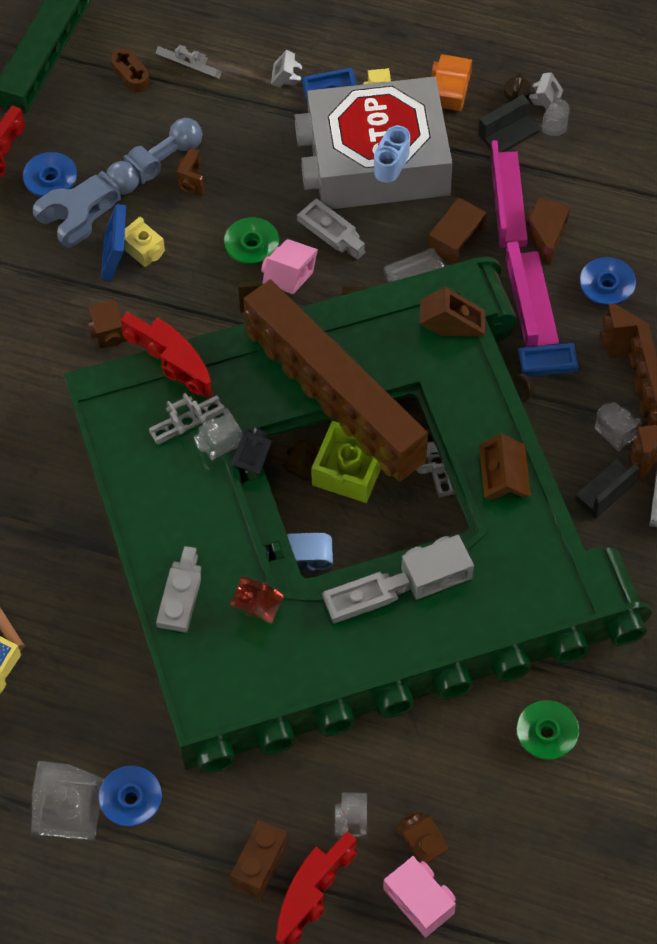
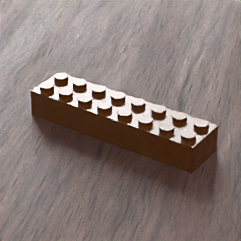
[243,279,428,483]

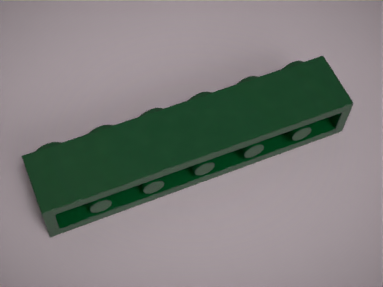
[0,0,91,114]

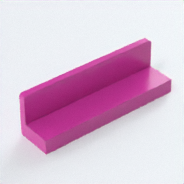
[490,140,528,248]
[505,241,559,347]

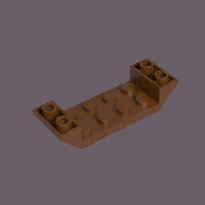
[600,303,657,481]

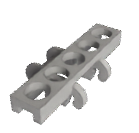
[156,45,222,79]
[149,393,225,445]
[417,430,454,498]

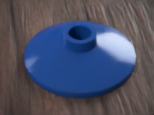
[23,152,77,197]
[580,257,636,306]
[99,766,162,827]

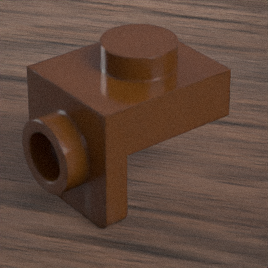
[176,148,205,196]
[395,812,449,863]

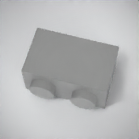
[401,535,474,600]

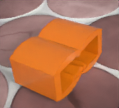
[432,54,472,111]

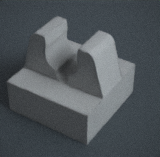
[271,50,302,88]
[529,72,563,111]

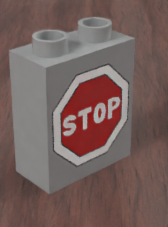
[294,76,452,209]

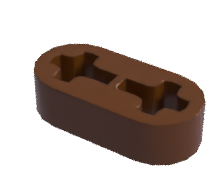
[111,49,150,92]

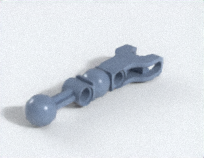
[33,118,203,248]

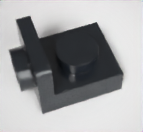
[231,427,273,474]

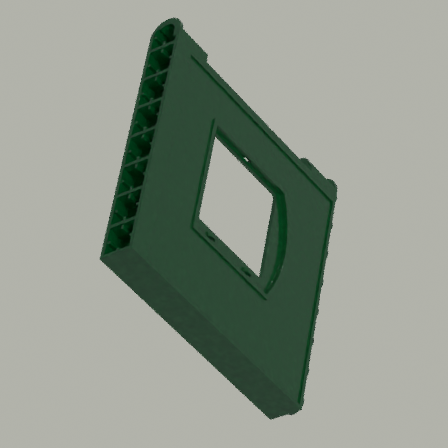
[64,257,652,774]

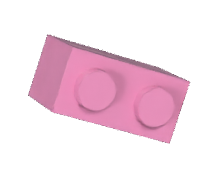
[261,239,318,294]
[383,856,456,938]

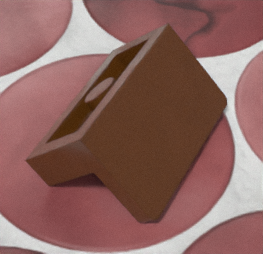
[479,433,531,501]

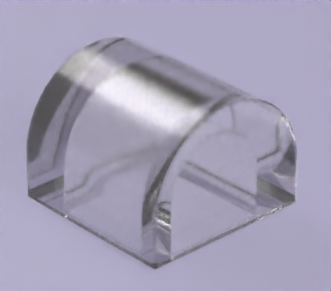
[542,97,570,136]

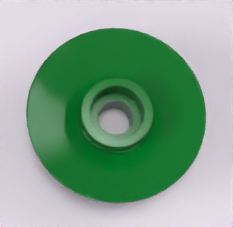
[224,217,279,265]
[516,700,579,760]

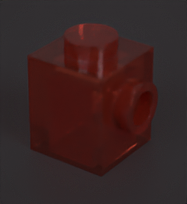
[230,576,283,623]

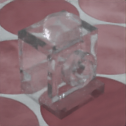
[595,401,642,451]
[194,408,242,460]
[335,793,367,836]

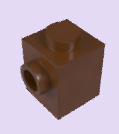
[87,299,127,348]

